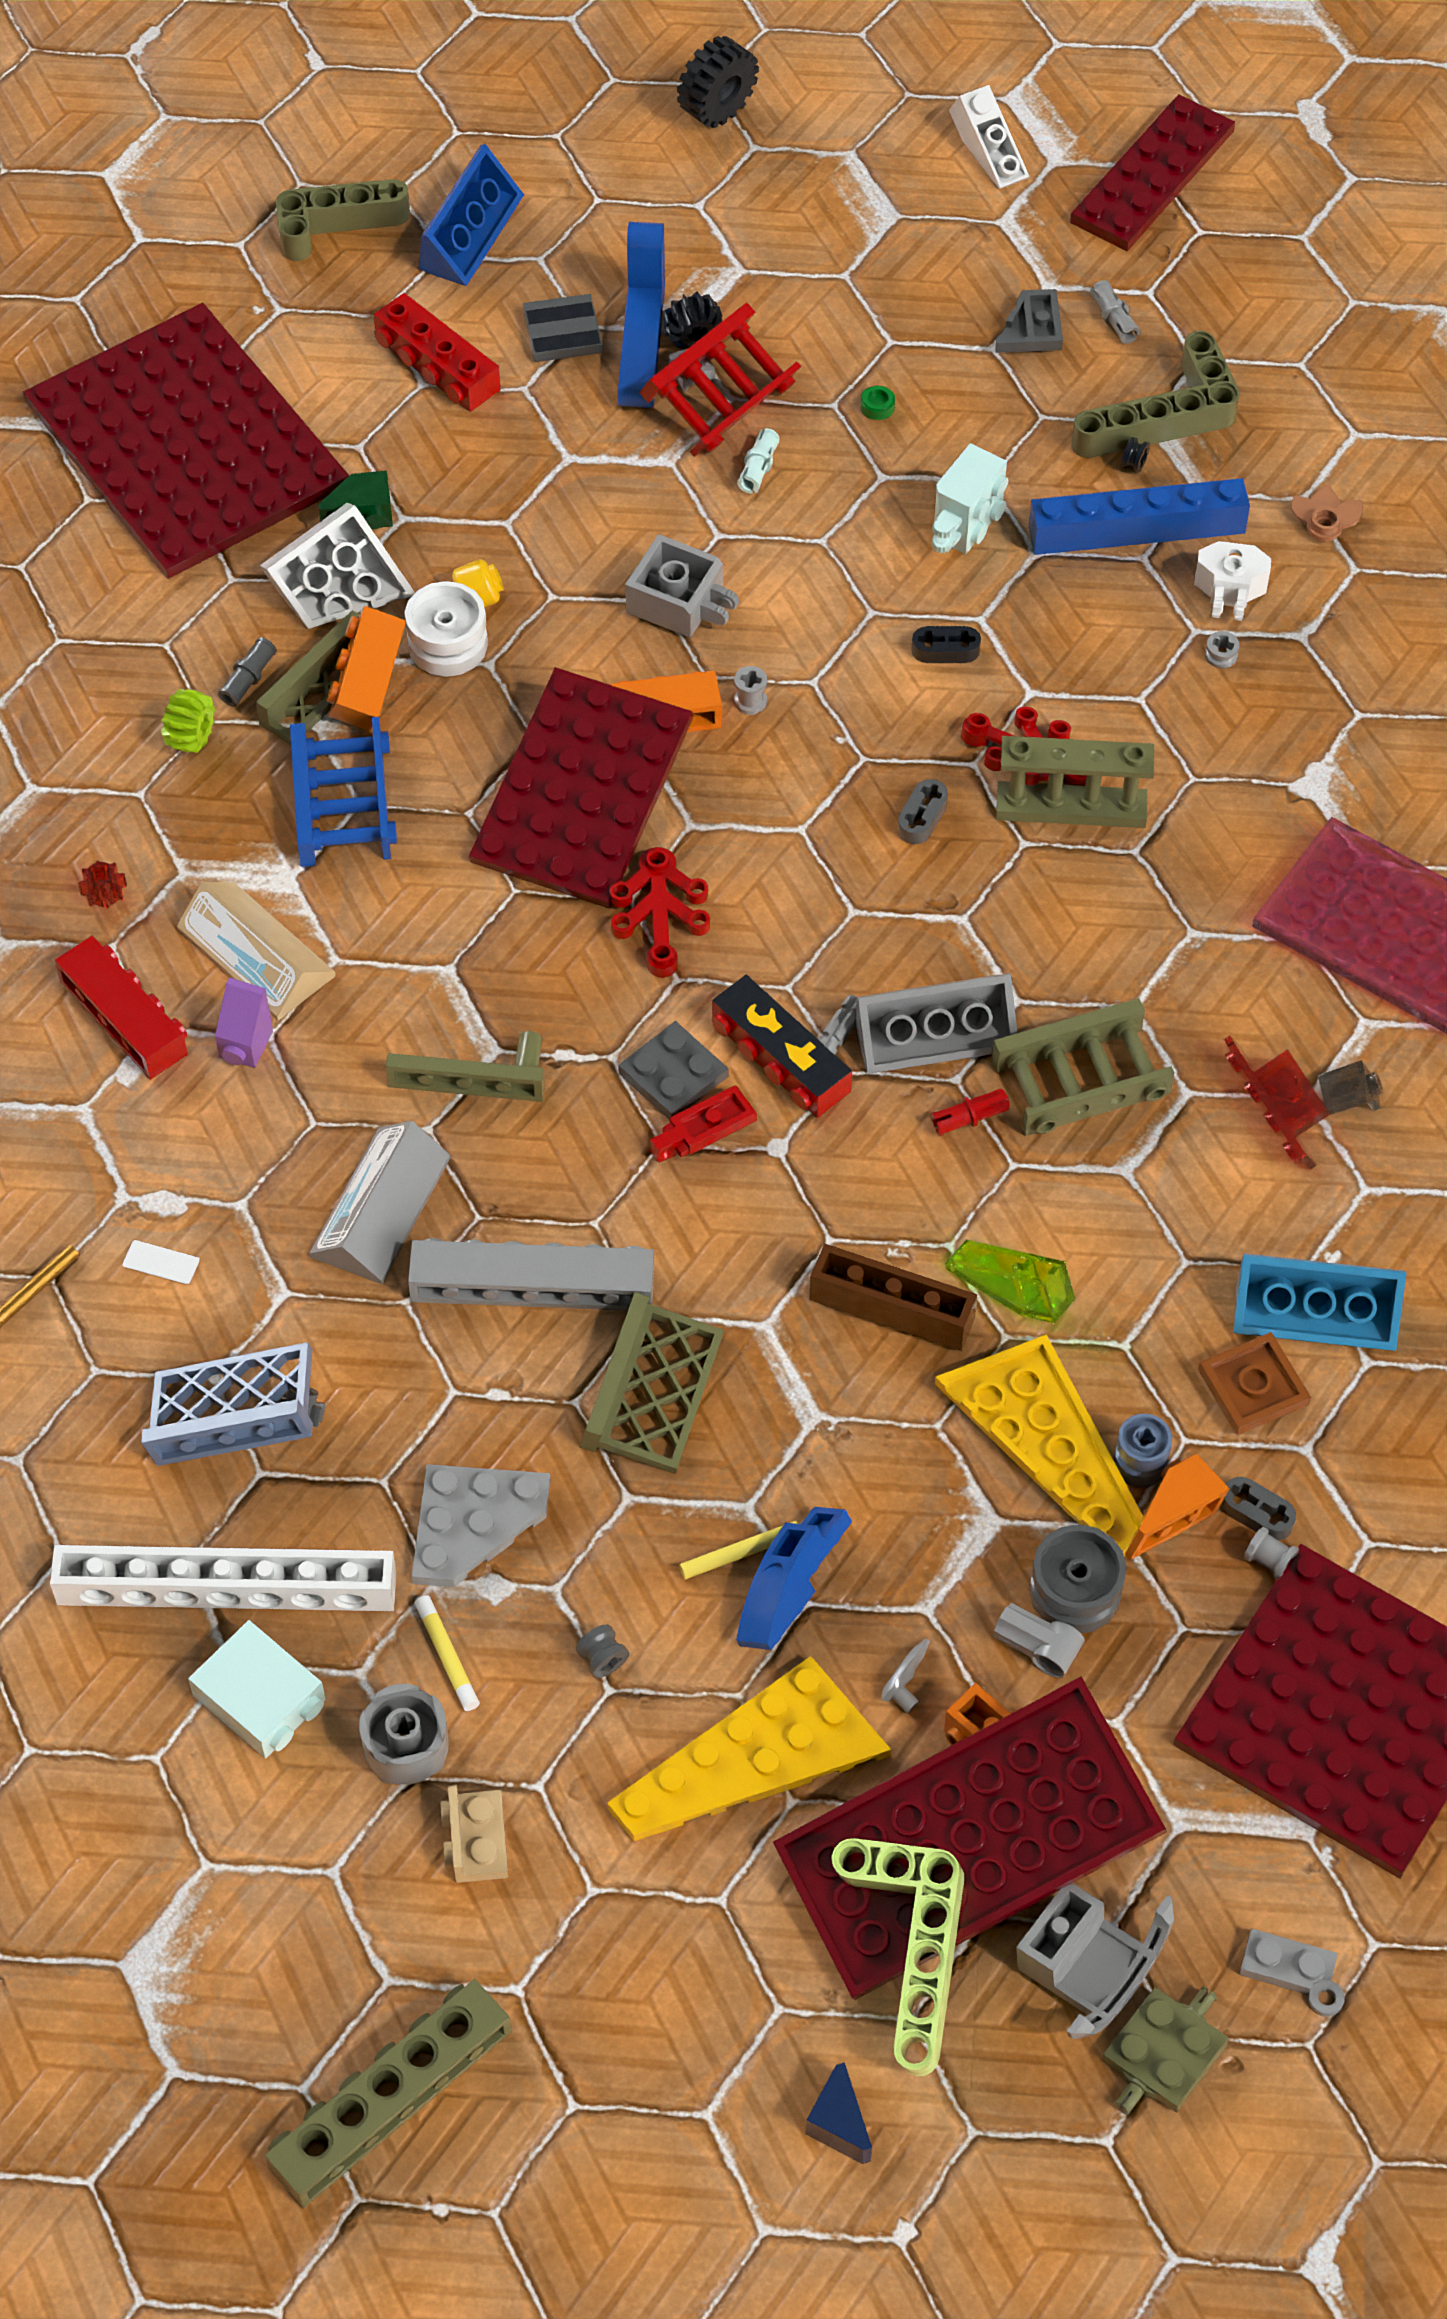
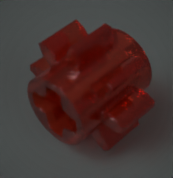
[78,860,127,909]

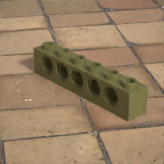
[265,1979,512,2209]

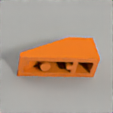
[1125,1454,1230,1560]

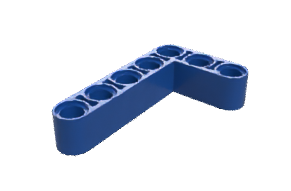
[618,222,665,408]

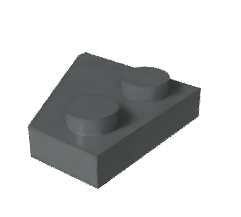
[995,289,1063,353]

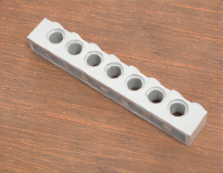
[50,1545,397,1611]

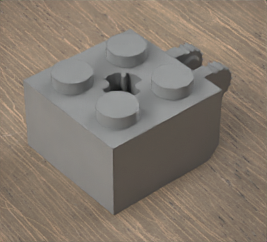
[625,534,740,638]

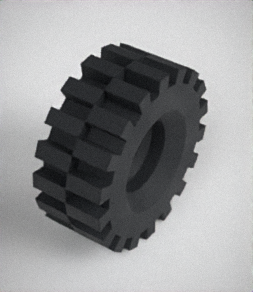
[677,36,759,128]

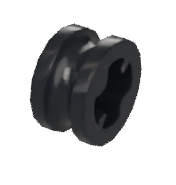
[1121,437,1150,473]

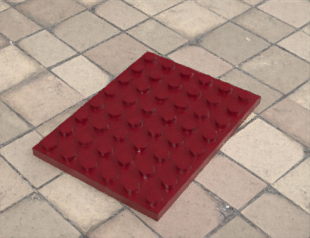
[23,302,349,579]

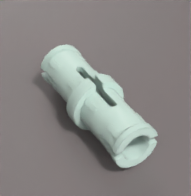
[737,428,780,494]

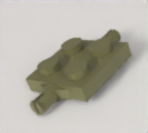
[1103,1986,1229,2115]

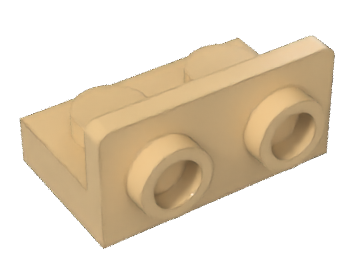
[441,1785,509,1883]

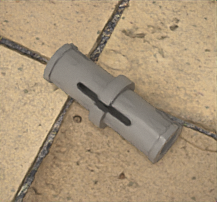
[1090,280,1141,344]

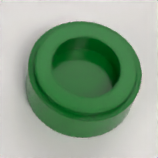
[860,385,895,420]

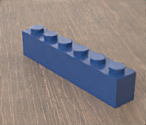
[1028,478,1250,555]

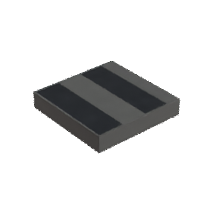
[523,294,603,362]

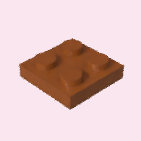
[1198,1332,1311,1435]

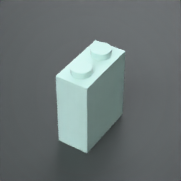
[188,1620,326,1759]

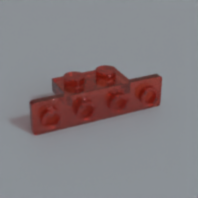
[1223,1035,1331,1170]

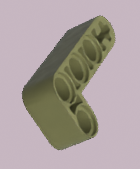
[276,179,410,261]

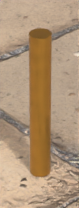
[0,1245,80,1328]

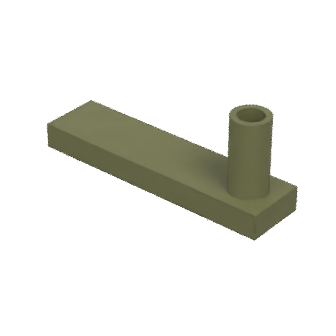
[385,1031,545,1102]

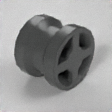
[576,1624,629,1678]

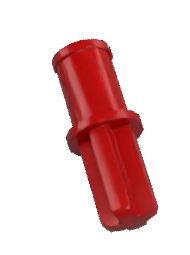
[931,1089,1010,1137]

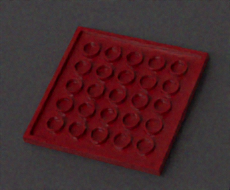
[1173,1543,1447,1879]

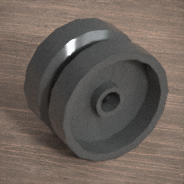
[1029,1524,1127,1633]

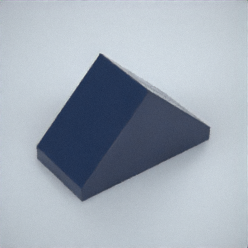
[805,2062,872,2164]

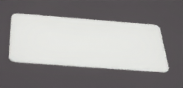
[122,1240,200,1284]

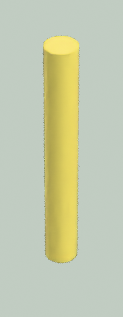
[679,1521,797,1580]

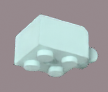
[931,443,1008,554]

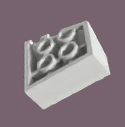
[260,503,415,629]

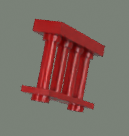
[639,302,802,457]

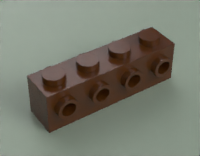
[809,1243,978,1351]

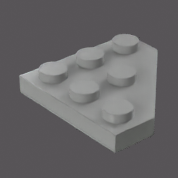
[412,1464,551,1587]

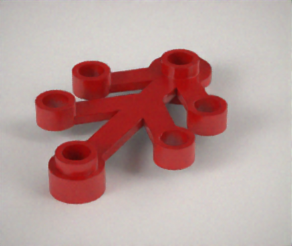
[961,706,1087,786]
[610,847,710,978]

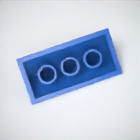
[418,144,524,286]

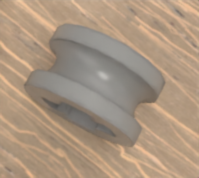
[1205,631,1239,668]

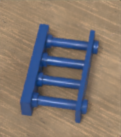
[290,717,397,867]

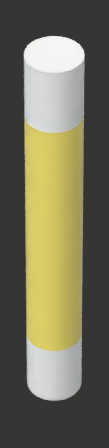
[414,1595,480,1711]

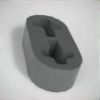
[898,779,948,844]
[1221,1477,1296,1540]

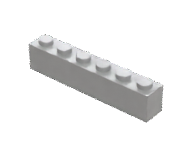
[408,1238,654,1310]

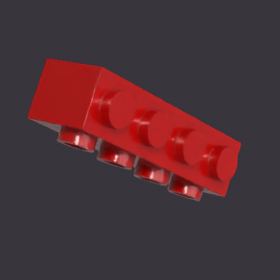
[373,293,501,412]

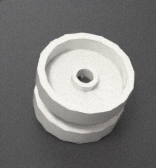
[405,581,488,677]

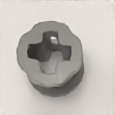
[734,666,767,715]
[1243,1526,1299,1579]

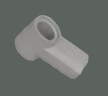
[993,1603,1085,1678]

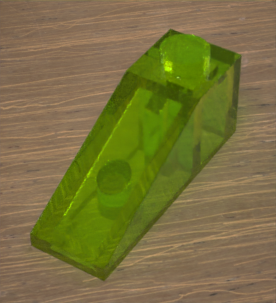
[945,1239,1076,1324]

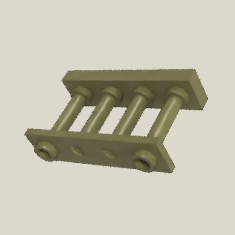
[996,736,1154,828]
[992,998,1174,1136]

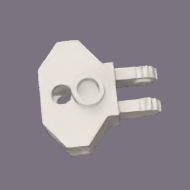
[1194,541,1271,621]

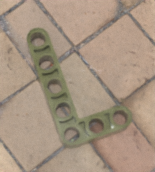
[1072,331,1240,458]

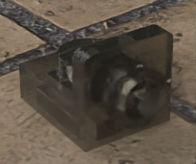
[1318,1060,1383,1115]

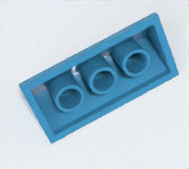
[1233,1253,1407,1351]

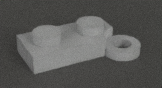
[1239,1928,1345,2017]

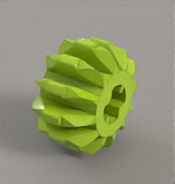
[161,689,216,753]

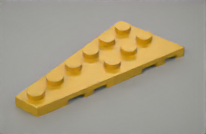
[935,1334,1143,1556]
[607,1656,891,1841]

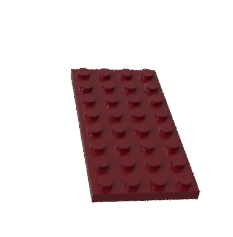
[773,1676,1167,2001]

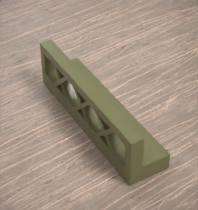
[256,610,359,745]

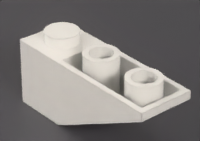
[949,85,1030,189]

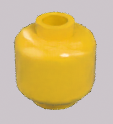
[452,559,504,608]

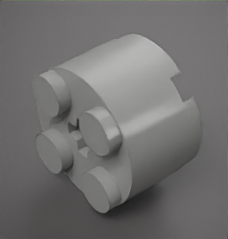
[359,1684,449,1785]

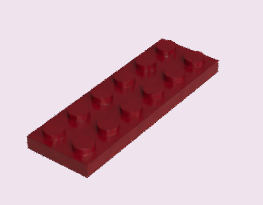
[1070,94,1235,251]

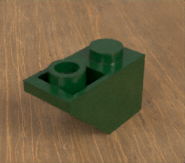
[318,470,393,529]

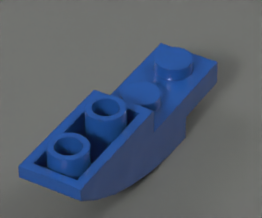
[736,1507,852,1650]

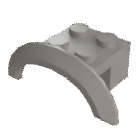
[1016,1883,1174,2039]

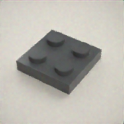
[618,1021,729,1119]

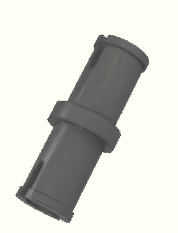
[218,637,277,707]

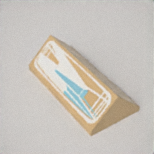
[177,882,336,1021]

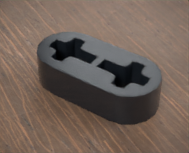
[911,626,981,663]

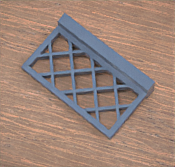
[141,1342,313,1466]

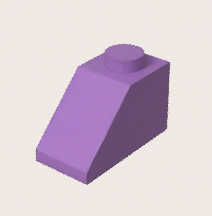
[215,978,273,1068]

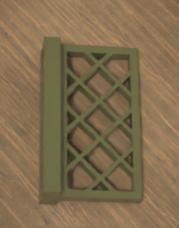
[580,1292,724,1474]

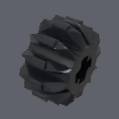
[664,291,723,348]

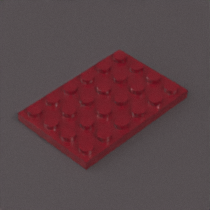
[469,667,693,908]

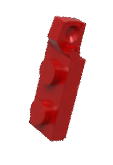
[650,1085,757,1163]

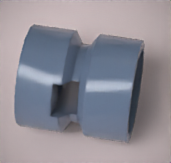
[1114,1413,1172,1488]

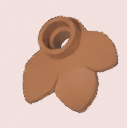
[1291,485,1363,541]

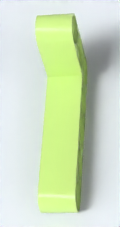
[832,1838,964,2076]

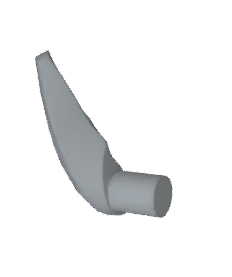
[882,1639,930,1713]

